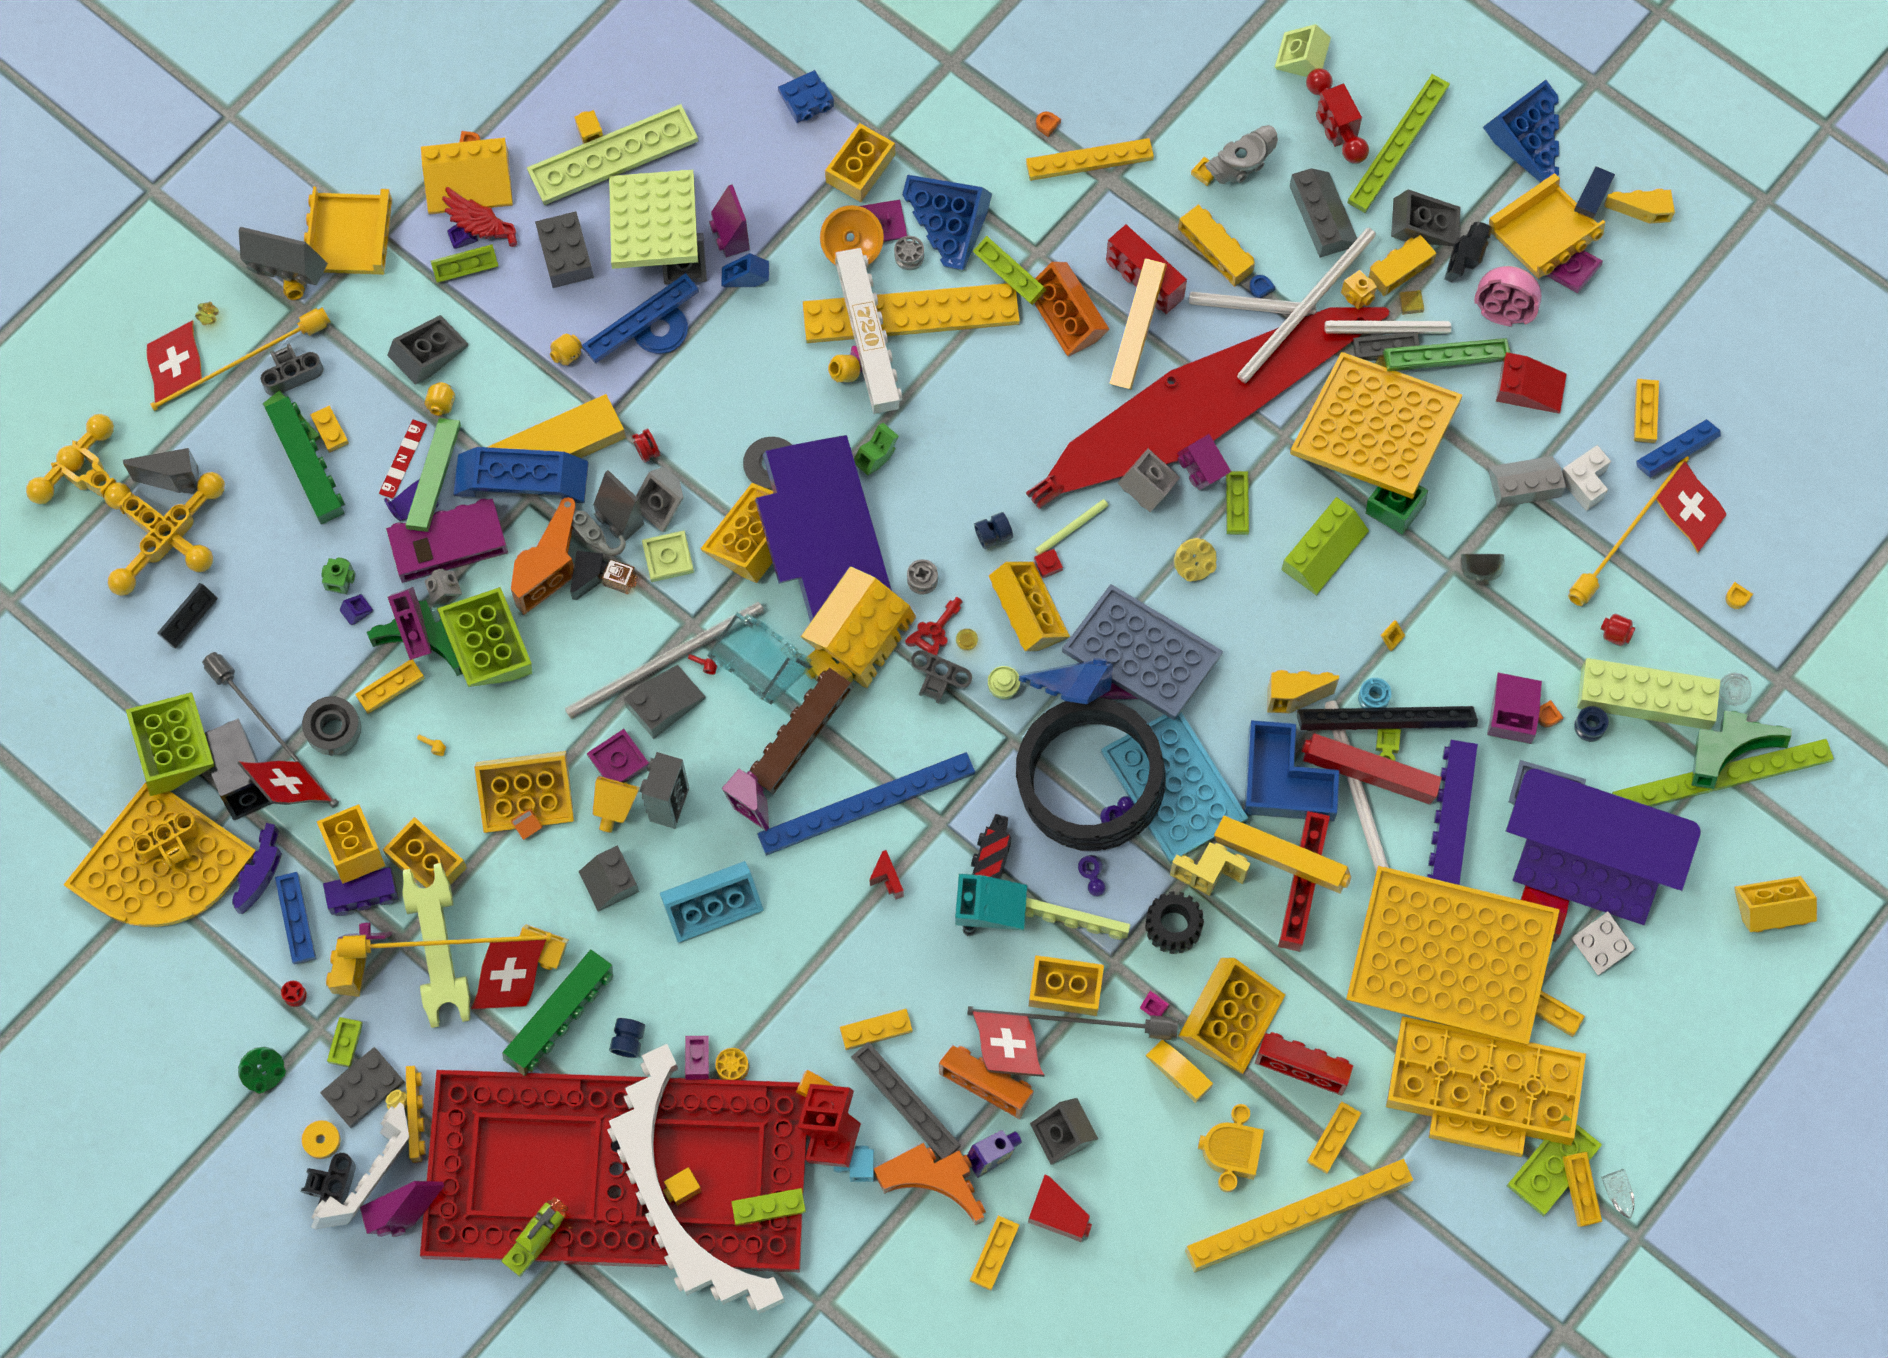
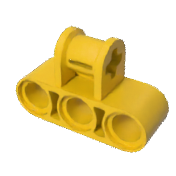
[132,812,199,869]

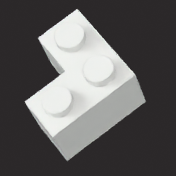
[1562,445,1611,511]

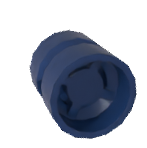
[974,512,1013,549]
[609,1018,646,1058]

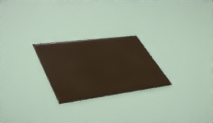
[413,538,433,563]

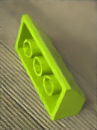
[1281,497,1369,596]

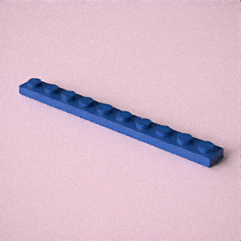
[757,752,975,856]

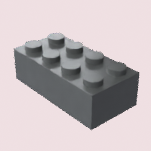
[640,752,690,829]

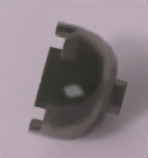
[1460,554,1505,585]

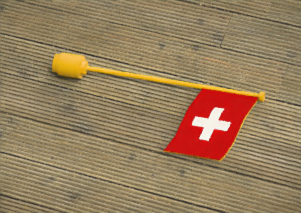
[146,307,331,411]
[1568,456,1727,606]
[337,932,551,1009]

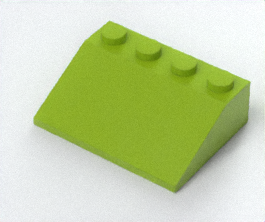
[437,587,532,687]
[126,692,214,796]

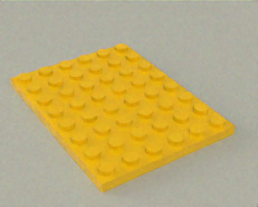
[1346,866,1560,1045]

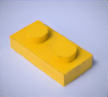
[310,405,349,453]

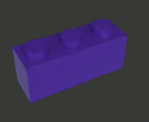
[323,867,399,916]

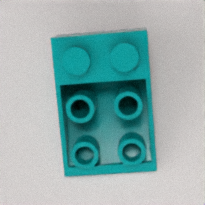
[955,874,1027,931]

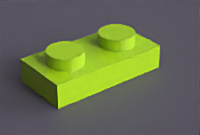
[327,1017,363,1068]

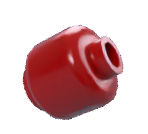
[1600,613,1636,646]

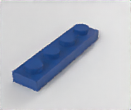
[1636,419,1721,478]
[275,872,316,965]

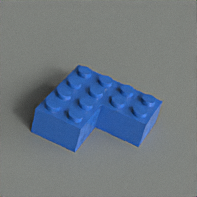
[1244,720,1339,821]

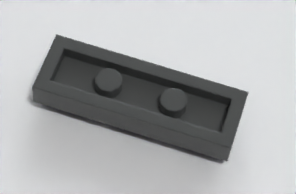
[1353,332,1420,360]

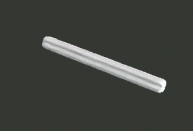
[1189,292,1316,316]
[1324,321,1451,334]

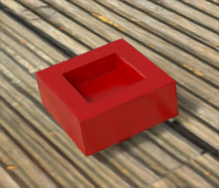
[1034,549,1063,578]

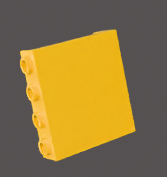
[1489,173,1605,279]
[304,186,392,275]

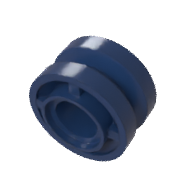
[1574,706,1609,742]

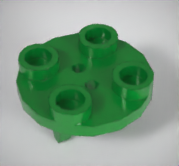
[238,1046,286,1094]

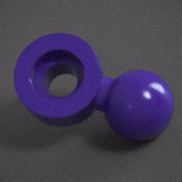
[1100,796,1134,823]
[1078,855,1106,896]

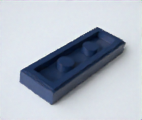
[1574,166,1615,219]

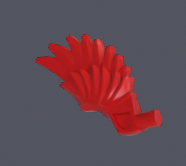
[442,187,517,247]

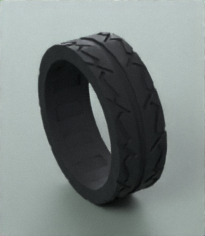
[1016,697,1166,851]

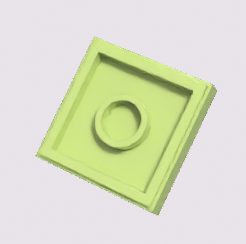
[642,530,694,582]

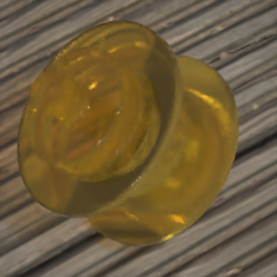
[195,302,219,325]

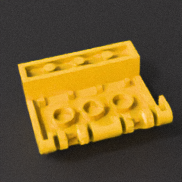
[800,567,916,688]

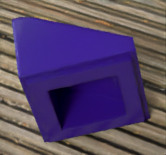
[447,224,478,249]
[340,594,373,625]

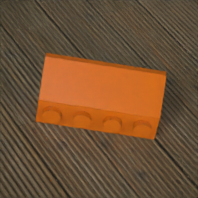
[1034,262,1110,356]
[939,1045,1034,1120]

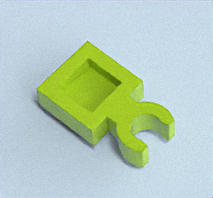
[1375,729,1401,761]

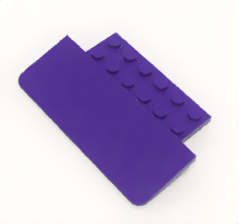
[1505,768,1701,925]

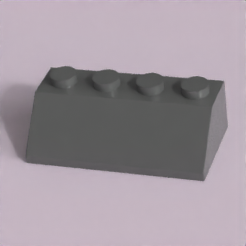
[1289,168,1357,258]
[238,227,328,286]

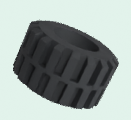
[1145,891,1204,954]

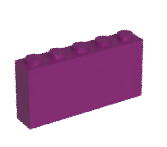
[386,498,508,583]

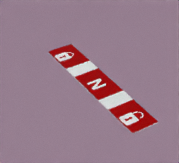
[379,419,427,499]

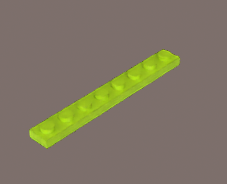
[1347,74,1450,213]

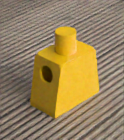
[593,776,640,833]

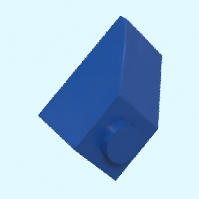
[721,253,769,287]

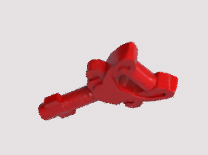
[905,597,963,656]

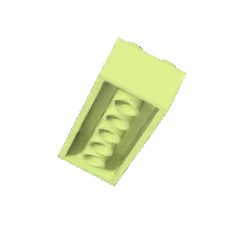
[1577,658,1720,729]

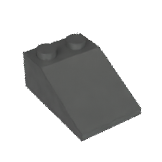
[1391,189,1461,247]
[387,315,468,385]
[123,448,199,493]
[593,470,644,541]
[624,665,706,739]

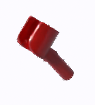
[688,654,717,675]

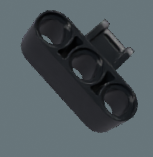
[300,1153,356,1205]

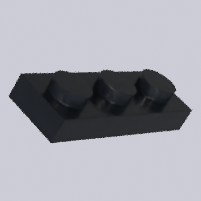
[157,583,218,649]

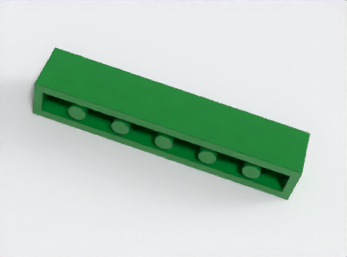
[264,397,345,524]
[502,949,613,1076]

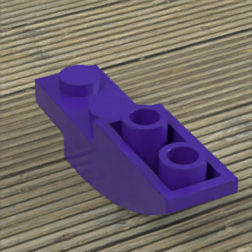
[232,823,282,914]

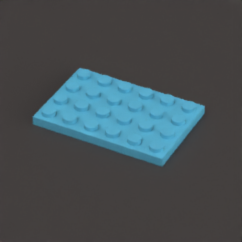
[1101,712,1248,864]

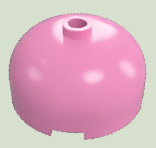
[1474,266,1542,326]

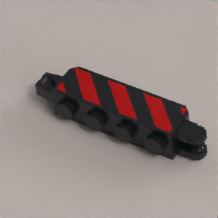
[962,814,1011,936]

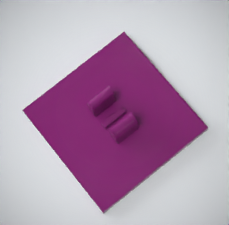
[860,199,907,242]
[338,923,392,940]

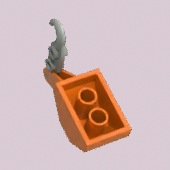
[511,497,626,615]

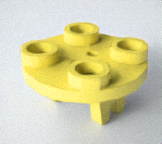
[1174,538,1217,582]

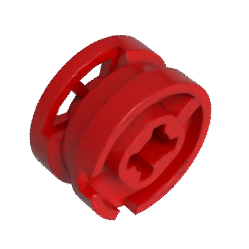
[632,428,661,463]

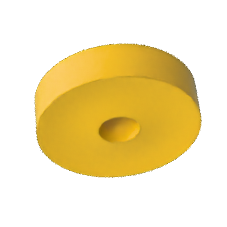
[302,1120,341,1159]

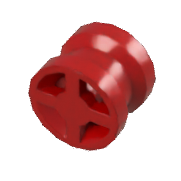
[281,980,307,1007]

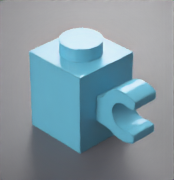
[833,1146,874,1182]

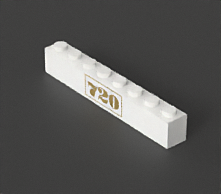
[835,248,902,414]

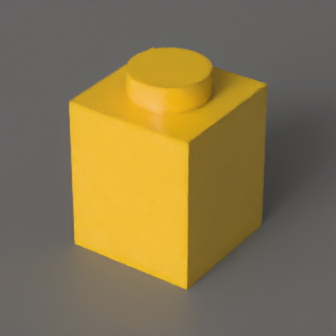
[574,110,603,144]
[663,1167,702,1206]

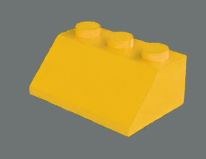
[1734,876,1817,932]

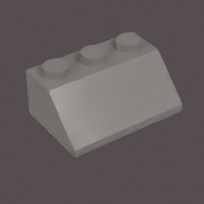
[1488,456,1566,508]

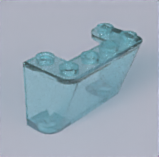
[707,612,813,705]

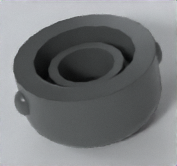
[302,696,361,756]

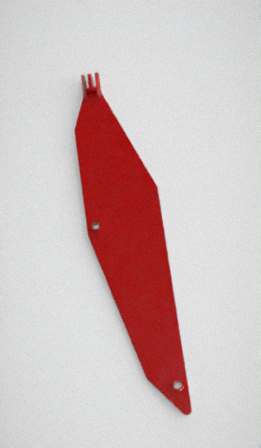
[1026,307,1389,509]

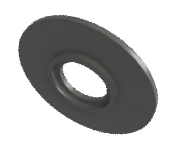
[743,437,792,489]

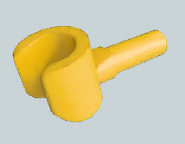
[417,734,446,756]

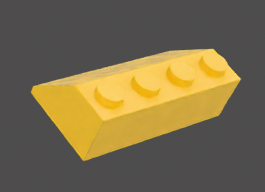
[989,562,1070,651]

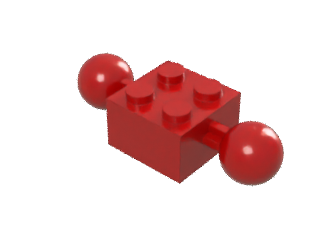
[1306,68,1369,164]

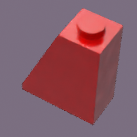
[1028,1174,1092,1242]

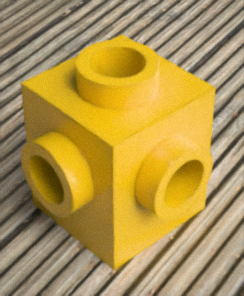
[1341,270,1377,309]

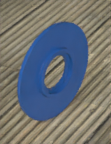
[634,308,688,354]

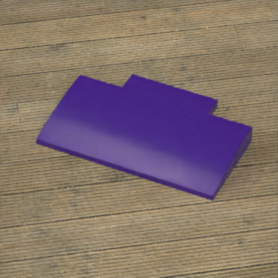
[755,435,892,622]

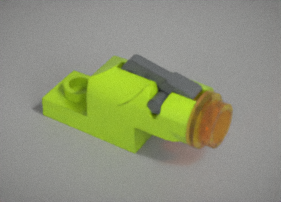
[501,1197,568,1277]

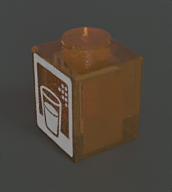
[602,559,638,594]

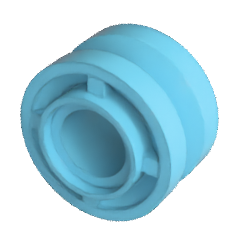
[1358,678,1391,708]

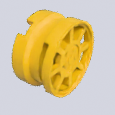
[715,1048,749,1080]

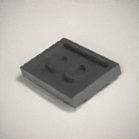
[320,1047,405,1128]

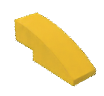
[1146,1040,1213,1103]

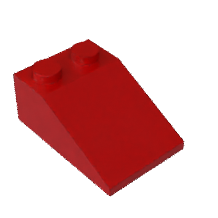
[1496,352,1567,414]

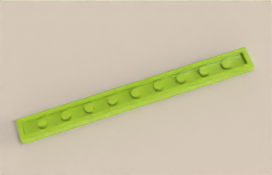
[1612,739,1834,807]

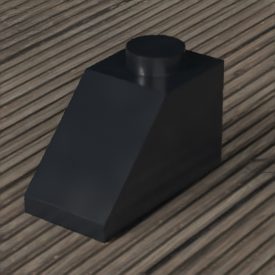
[570,551,608,600]

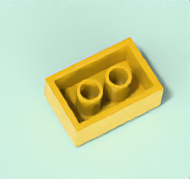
[825,123,895,202]
[316,804,385,884]
[383,817,467,888]
[1028,955,1104,1016]

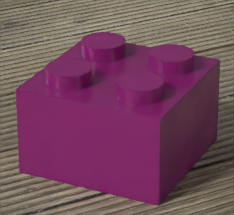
[1177,434,1231,490]

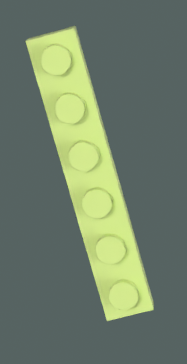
[1025,898,1130,940]

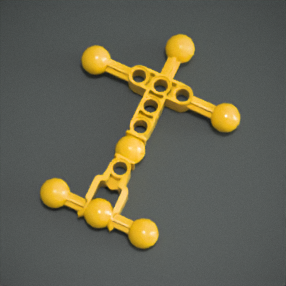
[26,414,225,596]

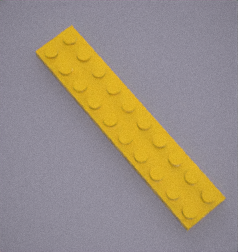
[803,283,1019,343]

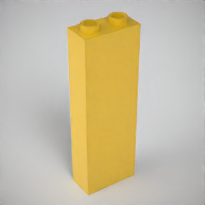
[488,394,626,458]

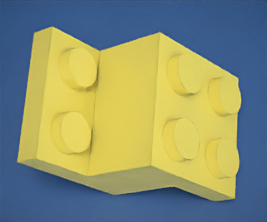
[1170,842,1251,896]

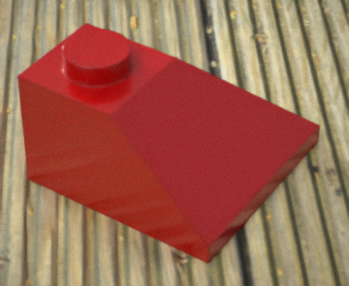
[1520,885,1569,942]

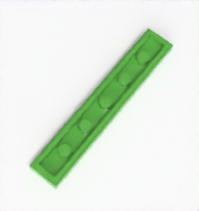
[1383,338,1511,371]
[406,418,461,532]

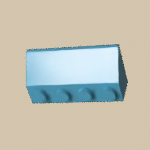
[660,861,764,943]

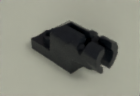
[1444,222,1492,282]

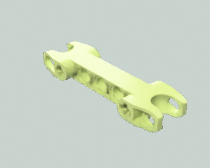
[402,863,471,1028]

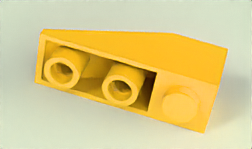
[1604,188,1675,224]

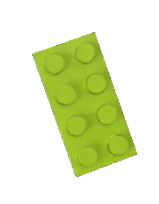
[1507,1115,1602,1217]

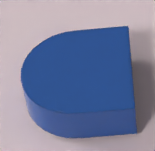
[1249,275,1275,299]

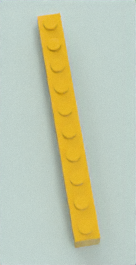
[1185,1159,1413,1273]

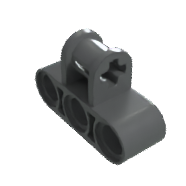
[260,343,324,396]
[910,650,972,704]

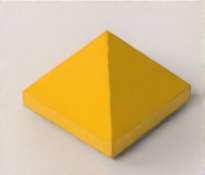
[1380,620,1405,651]

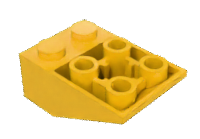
[1267,670,1339,714]

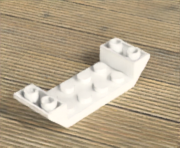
[311,1102,409,1229]

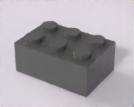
[535,211,594,288]

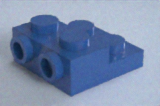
[778,70,834,123]

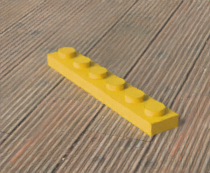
[1026,138,1154,181]

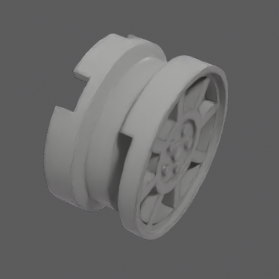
[894,236,924,270]
[907,559,938,595]

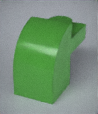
[854,423,899,475]

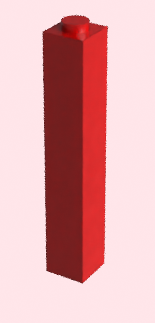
[1302,733,1442,805]

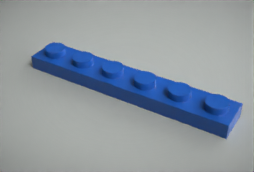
[582,273,699,364]

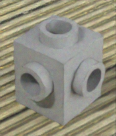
[425,569,462,605]

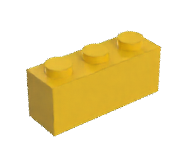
[1368,235,1437,296]

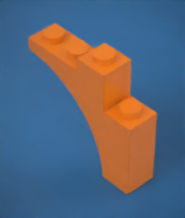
[873,1143,986,1225]

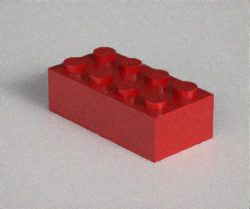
[1106,224,1187,314]

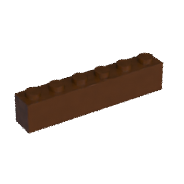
[749,667,854,795]

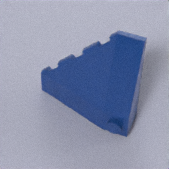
[1483,80,1559,183]
[902,175,992,270]
[1019,658,1113,704]

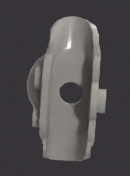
[1205,125,1278,184]

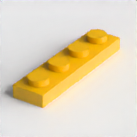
[405,1065,426,1163]

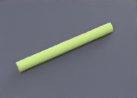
[1035,499,1108,555]

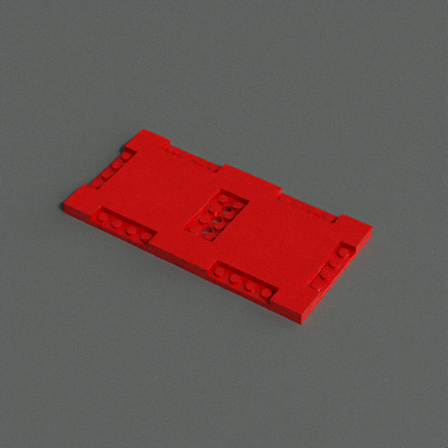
[420,1070,806,1273]

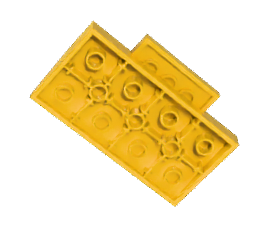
[1386,1016,1586,1157]

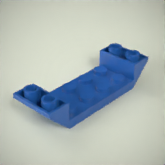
[453,447,589,503]

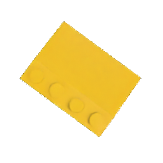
[421,138,513,215]
[700,483,773,583]
[474,751,574,833]
[1178,958,1285,1074]

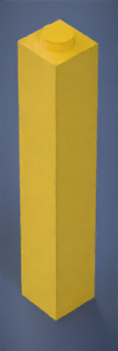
[1214,816,1351,894]

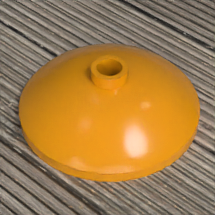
[820,205,884,265]

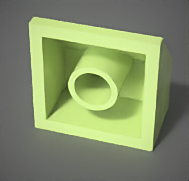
[1275,24,1331,77]

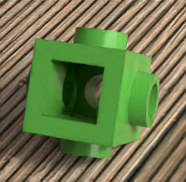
[321,557,355,594]

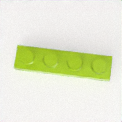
[972,236,1047,305]

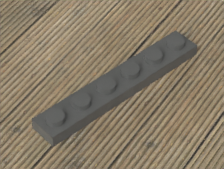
[851,1042,961,1160]

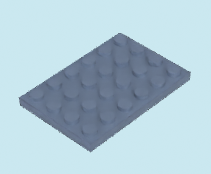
[1062,584,1223,721]

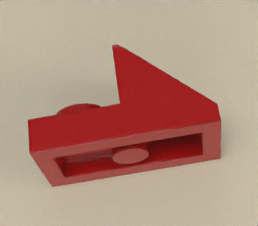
[869,850,904,900]

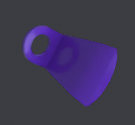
[384,479,439,521]

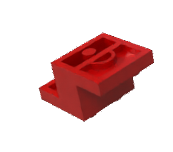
[798,1084,861,1168]

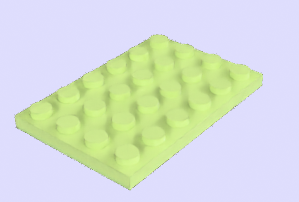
[609,170,698,269]

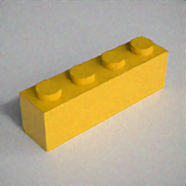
[1178,204,1255,287]

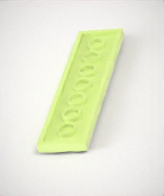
[527,104,699,205]

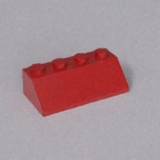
[1255,1032,1354,1096]

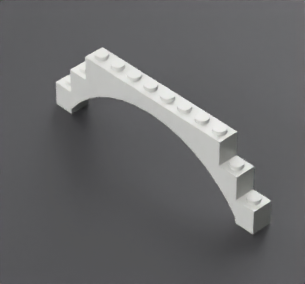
[607,1044,785,1314]

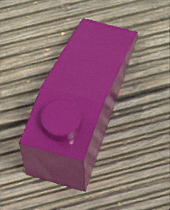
[387,587,432,660]

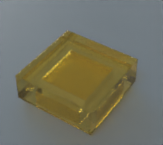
[1399,290,1424,315]

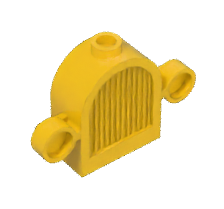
[1198,1104,1264,1192]

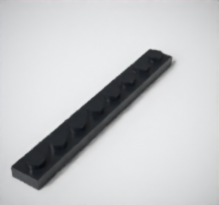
[1297,706,1478,731]

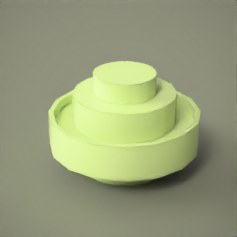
[988,666,1020,699]

